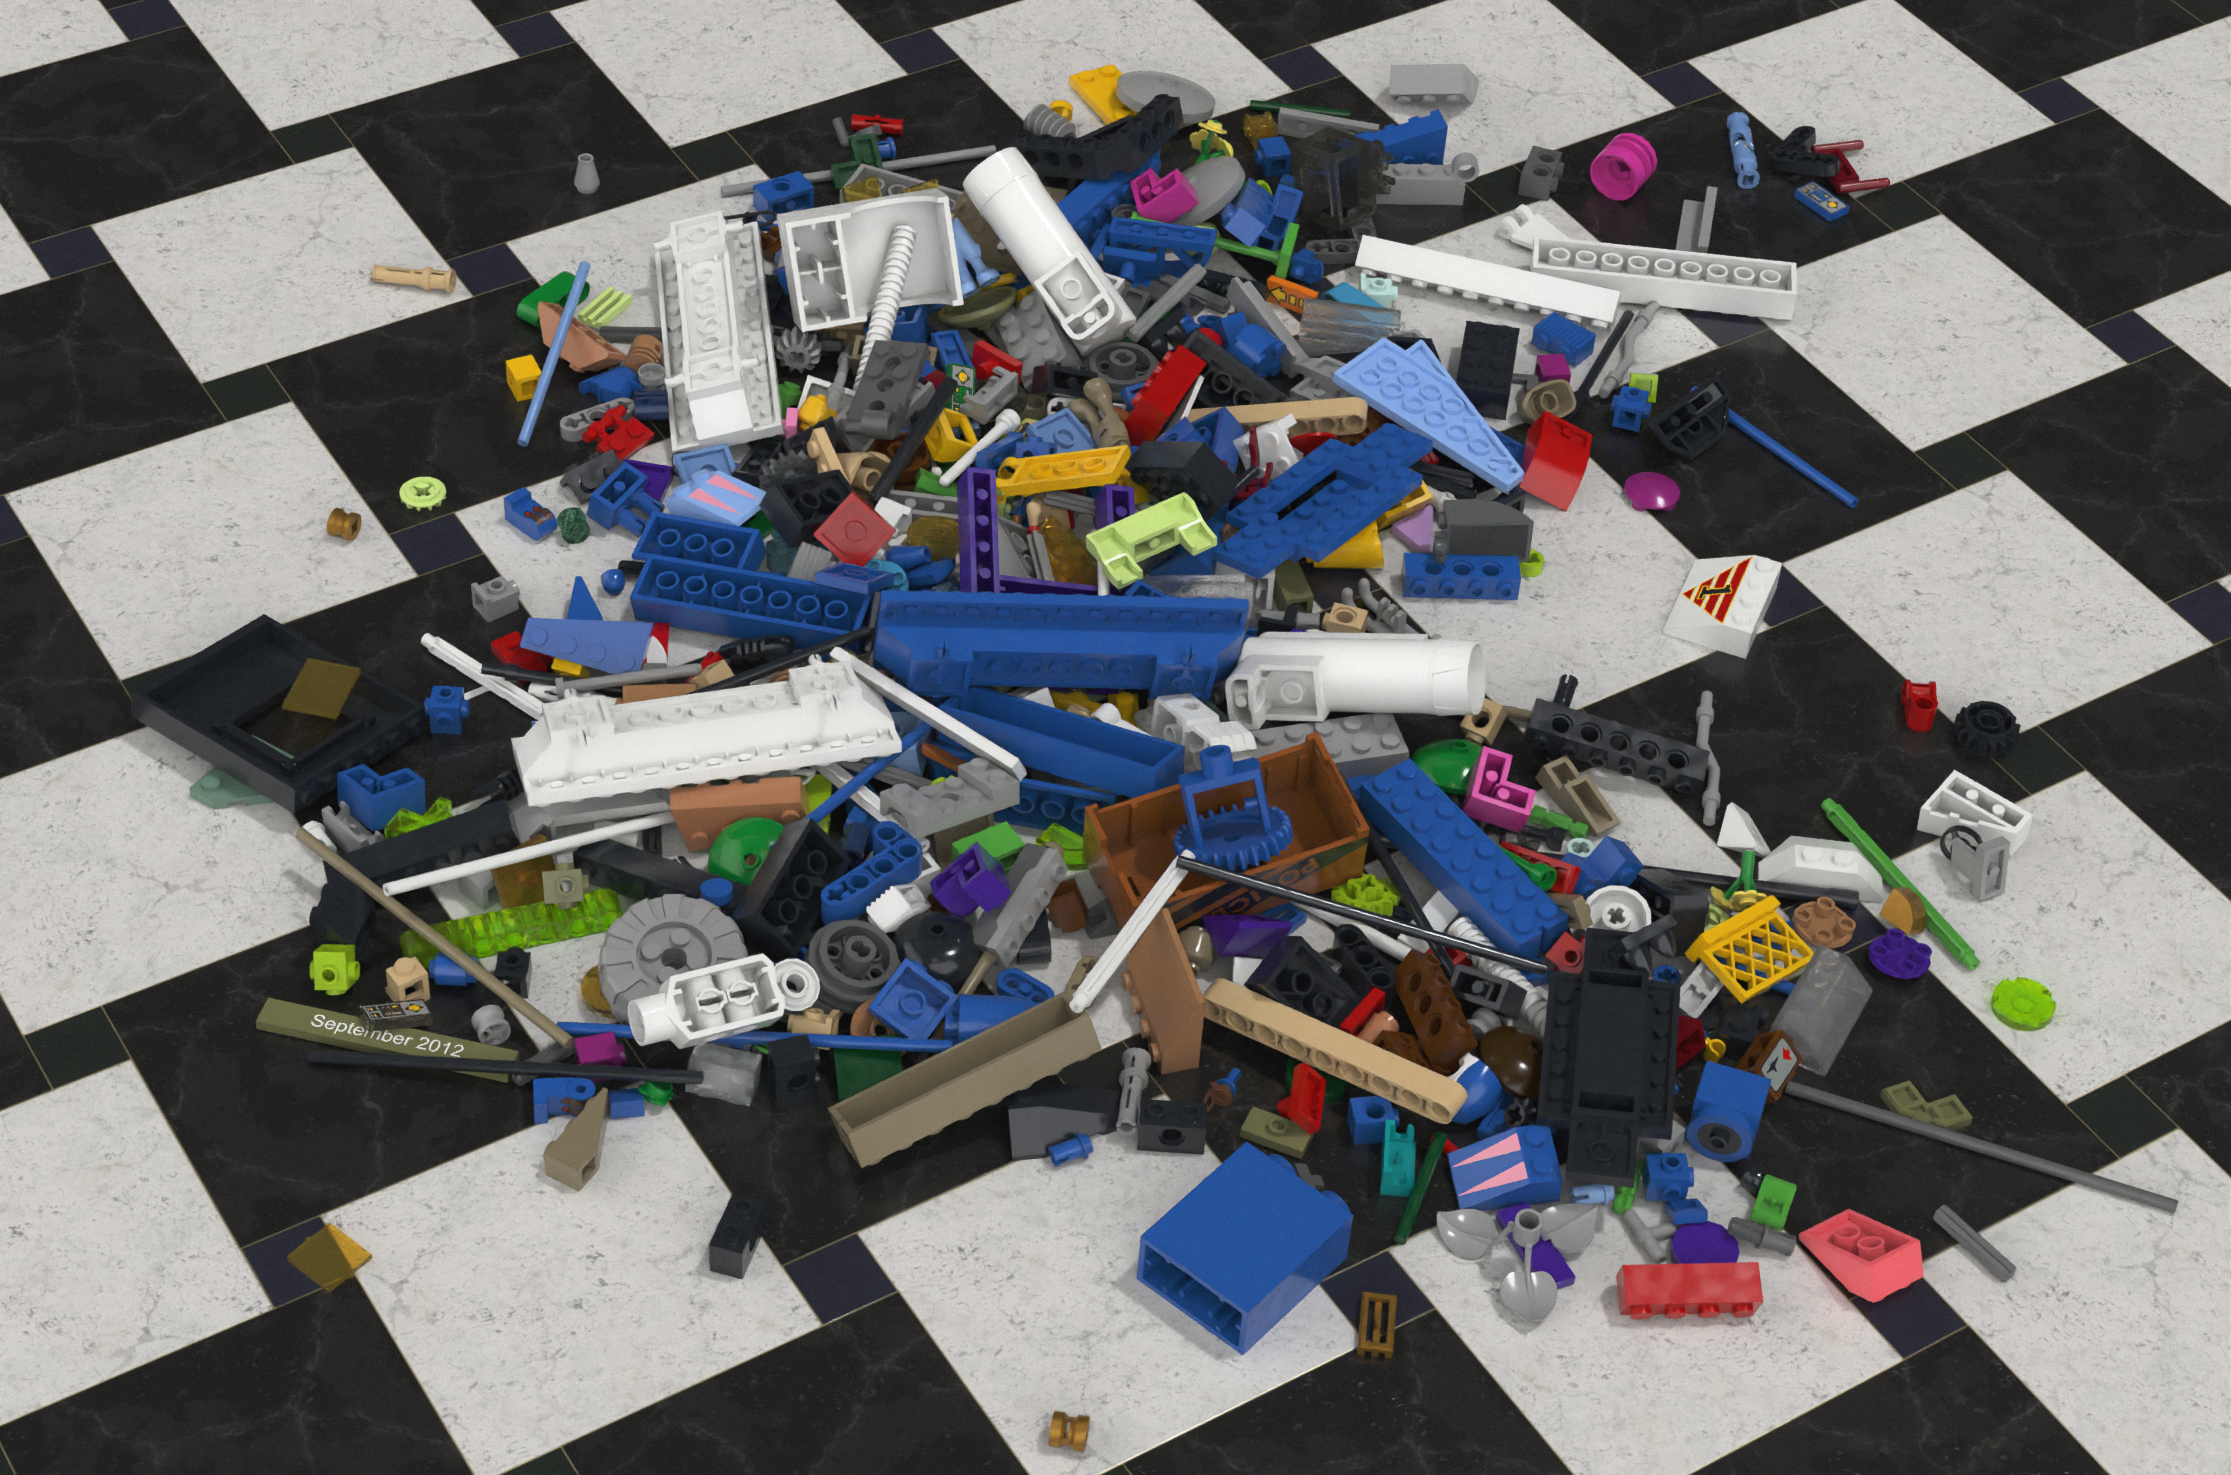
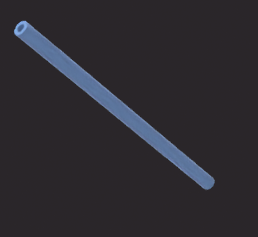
[517,261,591,447]

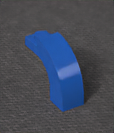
[1252,184,1304,263]

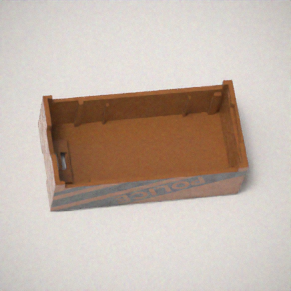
[1082,732,1370,953]

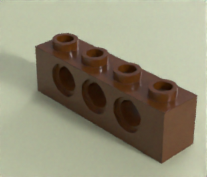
[1394,949,1478,1071]

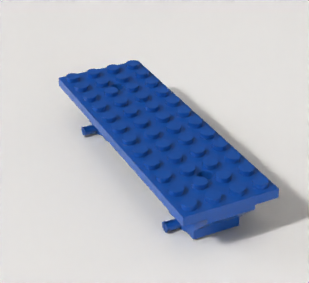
[872,589,1249,708]

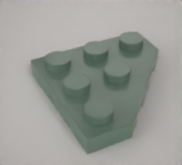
[189,735,296,810]

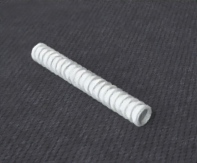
[853,225,917,391]
[1447,917,1578,1064]

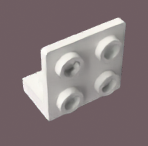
[1233,413,1298,483]

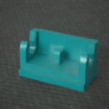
[1380,1119,1416,1197]

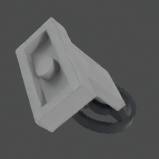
[1940,825,2010,902]

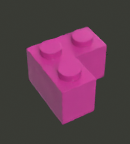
[1130,168,1199,224]
[1462,746,1536,833]

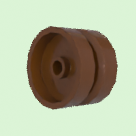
[869,432,931,492]

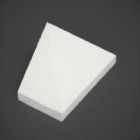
[1717,802,1771,858]

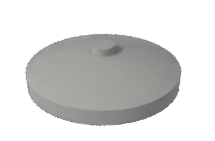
[1116,71,1215,123]
[1170,156,1245,226]

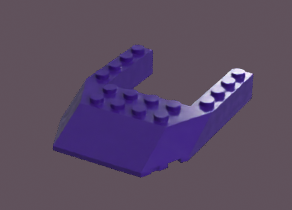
[957,466,1138,696]

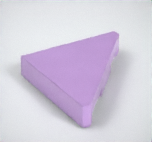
[1391,504,1434,553]

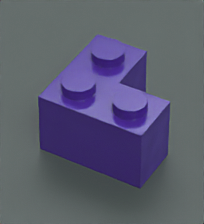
[930,841,1012,918]

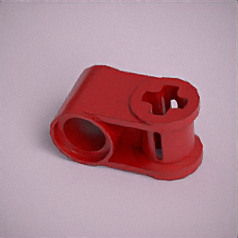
[1901,679,1938,732]

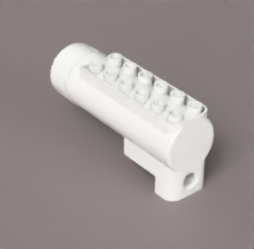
[963,147,1136,357]
[1225,632,1486,730]

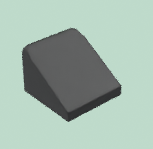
[1084,899,1119,939]

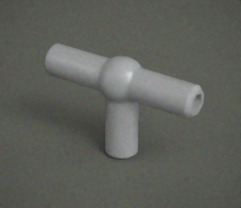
[1623,1209,1676,1264]

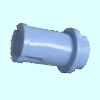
[1569,1184,1615,1205]

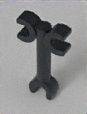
[1483,823,1566,852]

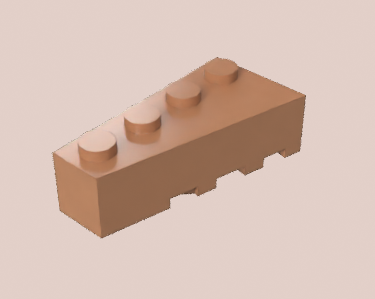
[670,776,810,853]

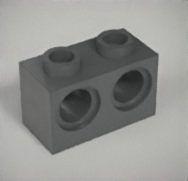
[1518,146,1565,201]

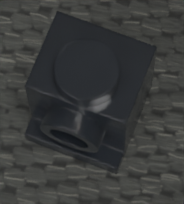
[493,947,532,999]

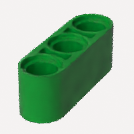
[517,271,590,329]

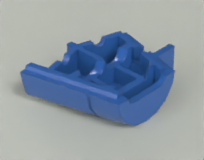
[578,366,644,404]

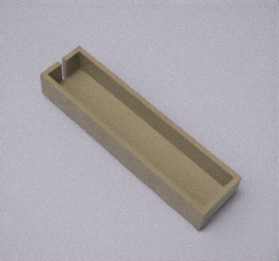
[828,991,1102,1168]

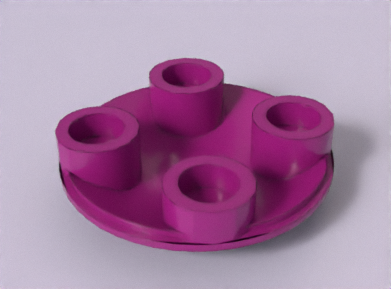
[1624,472,1680,512]

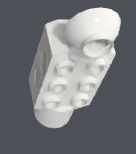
[628,953,820,1049]

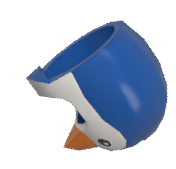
[1445,1052,1503,1124]

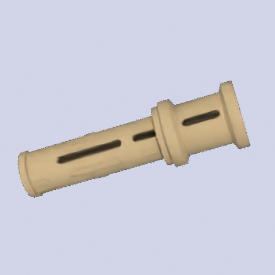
[372,265,456,293]

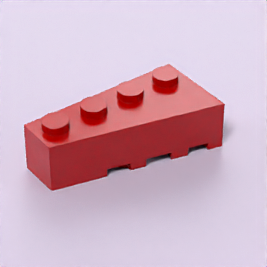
[1124,344,1207,447]

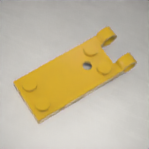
[1069,64,1138,125]
[996,445,1131,505]

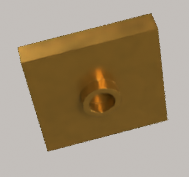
[490,834,563,921]

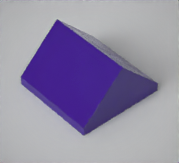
[1203,914,1292,956]

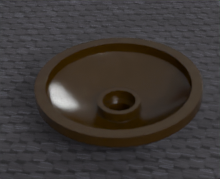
[1478,1026,1544,1101]

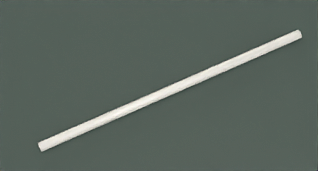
[383,810,675,896]

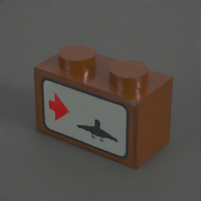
[1735,1029,1803,1104]

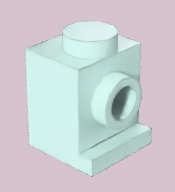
[1359,273,1398,312]

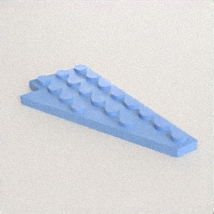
[1332,337,1525,493]

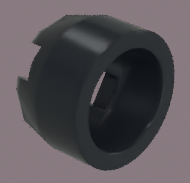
[1740,1164,1767,1194]

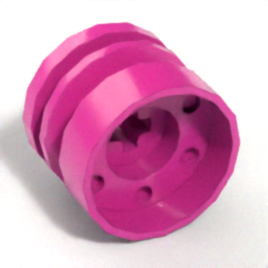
[1590,133,1657,200]

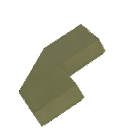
[1880,1080,1973,1131]

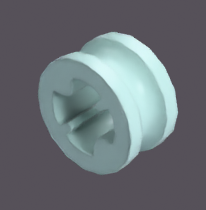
[1565,838,1595,858]

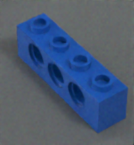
[1401,553,1521,600]

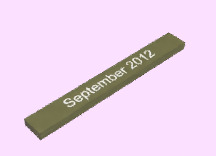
[256,998,519,1083]

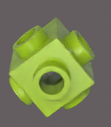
[310,944,360,995]

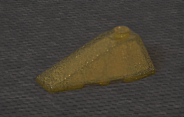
[1038,514,1098,586]

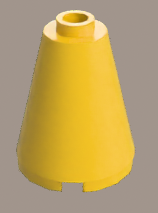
[1306,520,1385,569]

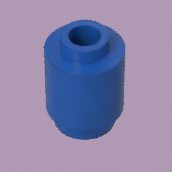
[429,953,478,986]

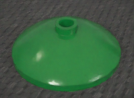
[1412,738,1483,795]
[708,817,784,886]

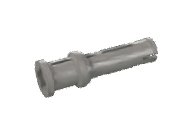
[1116,1047,1151,1135]

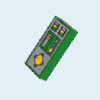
[945,363,975,421]

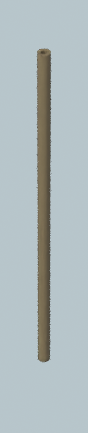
[295,828,574,1049]

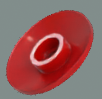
[1289,432,1338,457]

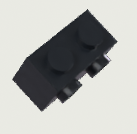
[1031,361,1098,400]

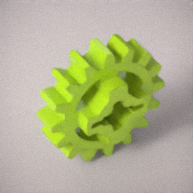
[1331,873,1399,916]

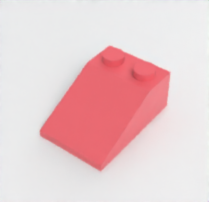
[1799,1209,1924,1303]

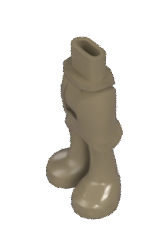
[1068,378,1132,454]

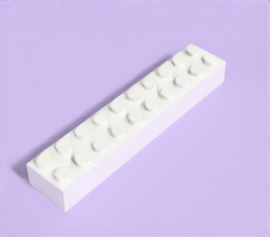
[1530,235,1797,320]

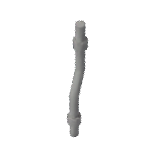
[1598,301,1659,398]
[827,344,854,409]
[1696,691,1721,826]

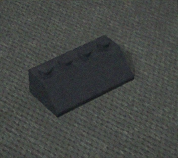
[1183,329,1288,408]

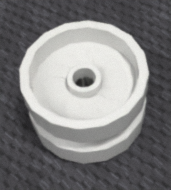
[1580,885,1651,938]

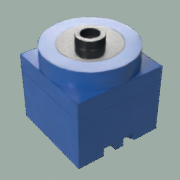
[1685,1061,1772,1162]

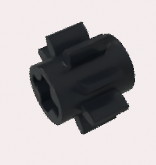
[1503,1098,1538,1128]

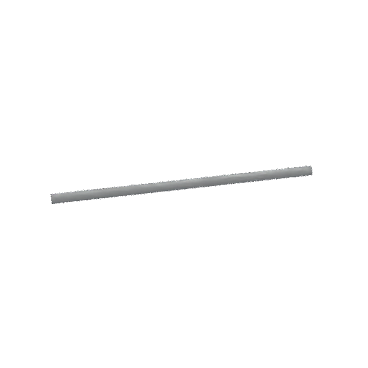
[721,145,996,197]

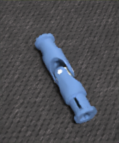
[1727,112,1760,189]

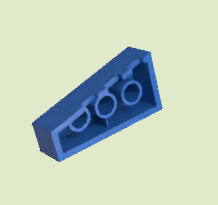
[1218,177,1274,247]

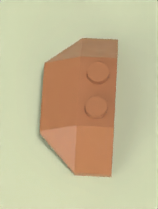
[537,301,627,373]

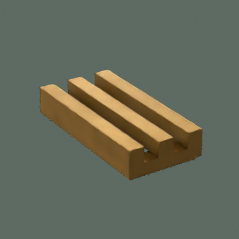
[1357,1291,1397,1359]

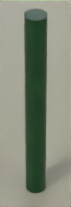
[1250,100,1350,119]
[1393,1132,1448,1245]

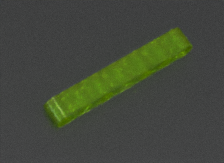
[399,888,624,970]

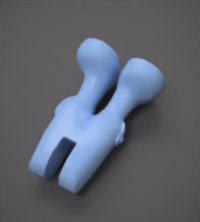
[952,217,1001,299]

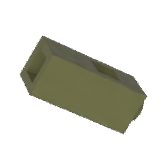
[1273,559,1314,613]

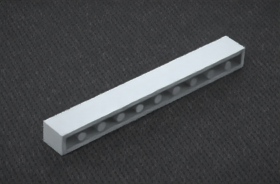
[1355,235,1622,329]

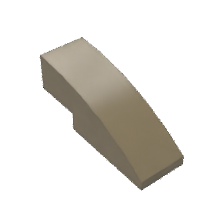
[1535,755,1621,836]

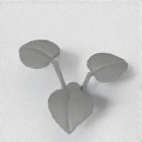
[1436,1203,1598,1322]

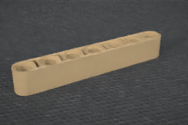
[1187,397,1368,439]

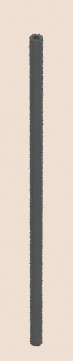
[1785,1080,2178,1213]

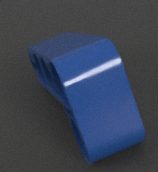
[821,821,922,925]

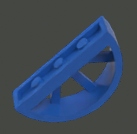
[1108,217,1217,281]

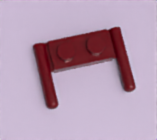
[1811,140,1890,194]

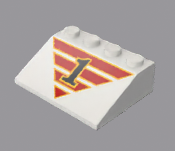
[1662,555,1782,659]

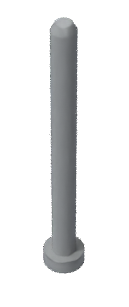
[555,663,702,699]

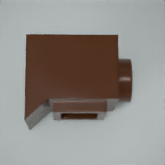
[1045,878,1088,933]

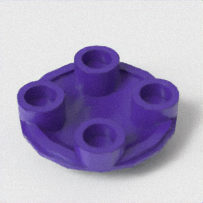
[1868,928,1932,979]

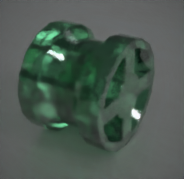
[557,507,591,544]

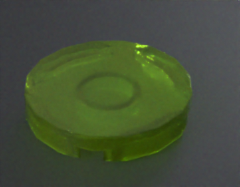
[1990,977,2056,1032]

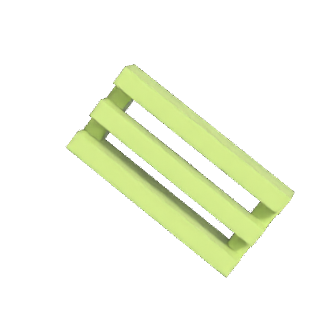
[578,287,632,330]

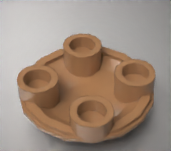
[1792,896,1856,948]

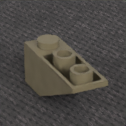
[543,1087,609,1192]

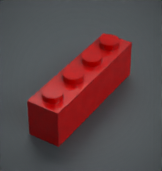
[1616,1262,1763,1320]

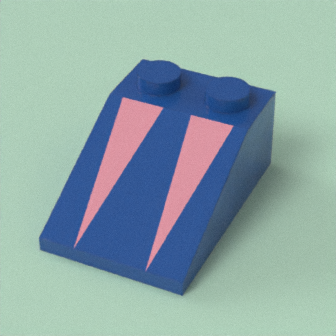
[1447,1125,1563,1211]

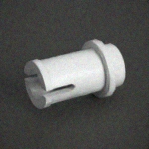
[302,821,337,860]

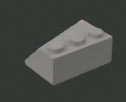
[997,515,1055,581]

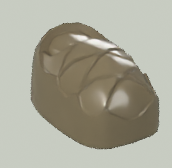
[1517,379,1576,424]

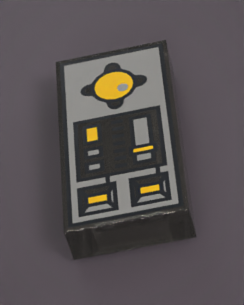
[359,999,433,1032]

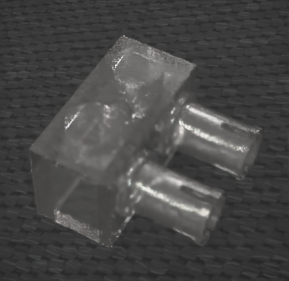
[685,1042,762,1106]

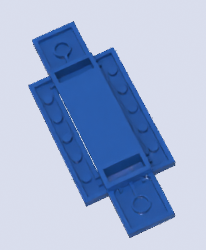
[1213,423,1433,579]

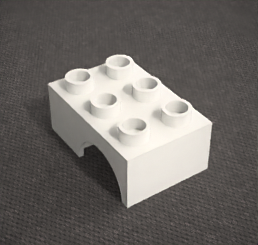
[777,188,964,332]

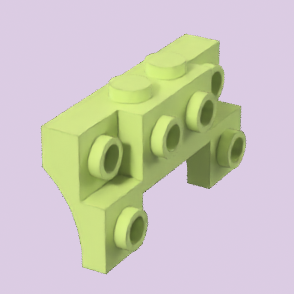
[1085,492,1217,590]

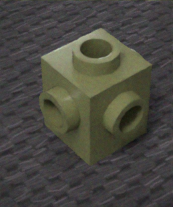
[542,863,589,909]

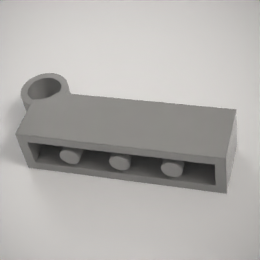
[1359,152,1479,205]

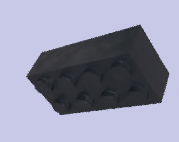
[1456,321,1520,420]
[1125,441,1240,507]
[731,818,852,961]

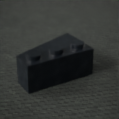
[1628,869,1709,957]

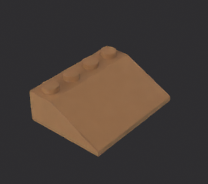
[1121,908,1205,1075]

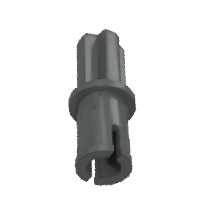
[1727,1217,1796,1257]

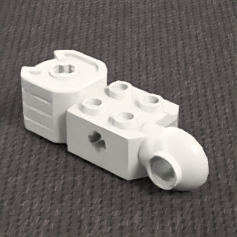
[1134,693,1257,774]

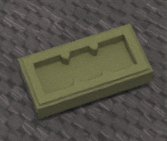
[1240,1106,1314,1159]

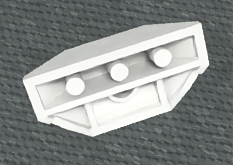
[1758,836,1883,903]

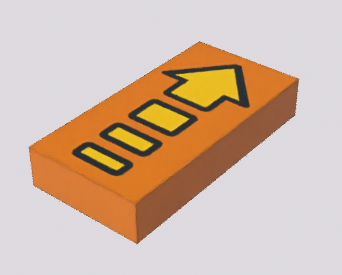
[1267,275,1319,318]

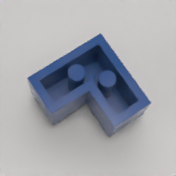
[337,764,426,831]
[1561,836,1644,900]

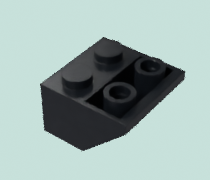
[309,871,377,962]

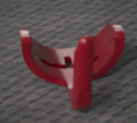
[1222,426,1273,500]

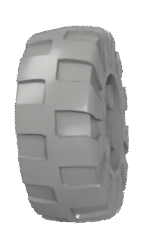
[598,894,748,1041]

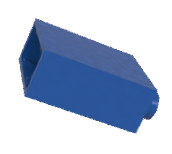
[1137,1142,1353,1355]

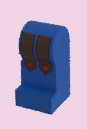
[503,487,558,540]
[533,1077,596,1124]

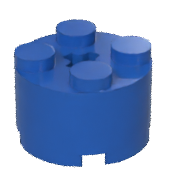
[1227,323,1287,378]

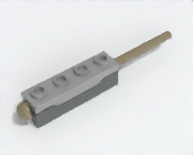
[930,841,1069,1040]

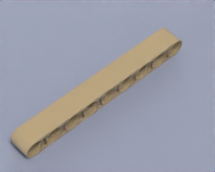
[1203,978,1468,1124]

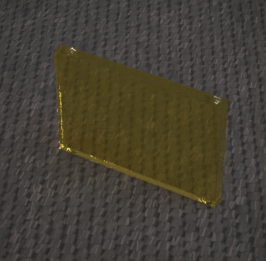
[283,658,361,719]

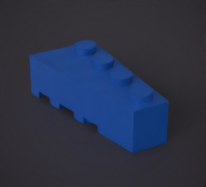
[1337,109,1448,179]
[520,618,655,674]

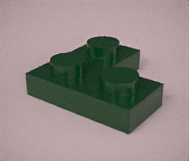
[829,133,884,192]

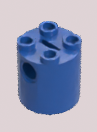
[944,994,1032,1046]

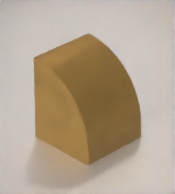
[1879,887,1926,935]

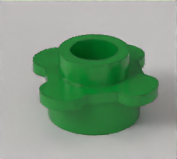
[638,1081,674,1106]

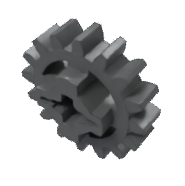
[758,450,818,492]

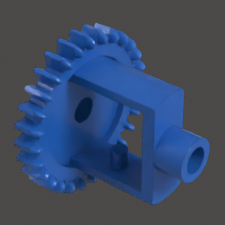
[1173,745,1294,872]

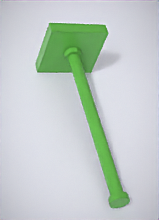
[1131,212,1299,280]

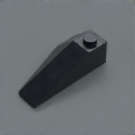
[1002,1081,1139,1161]

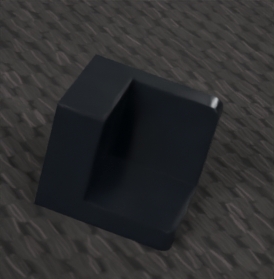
[1257,605,1299,637]

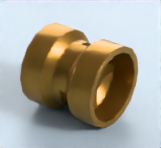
[1048,1410,1090,1452]

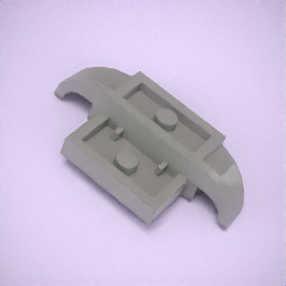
[1288,355,1355,401]

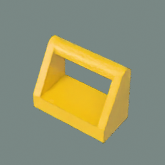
[924,408,978,463]

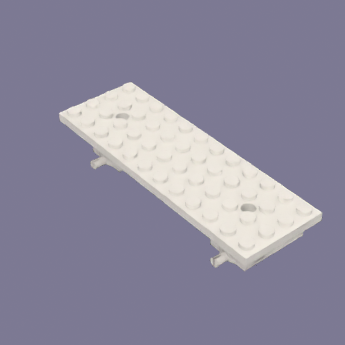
[653,210,784,455]
[511,654,902,807]

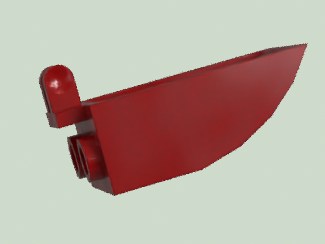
[1518,410,1592,512]

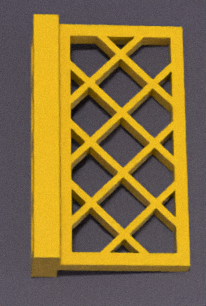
[1684,895,1817,1004]

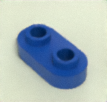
[996,968,1055,1007]

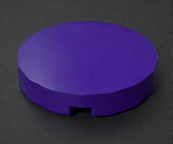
[1671,1221,1740,1264]

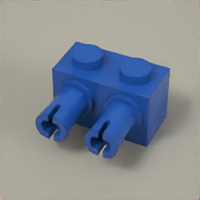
[586,461,665,538]

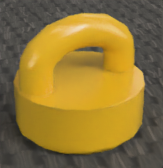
[1049,100,1073,122]

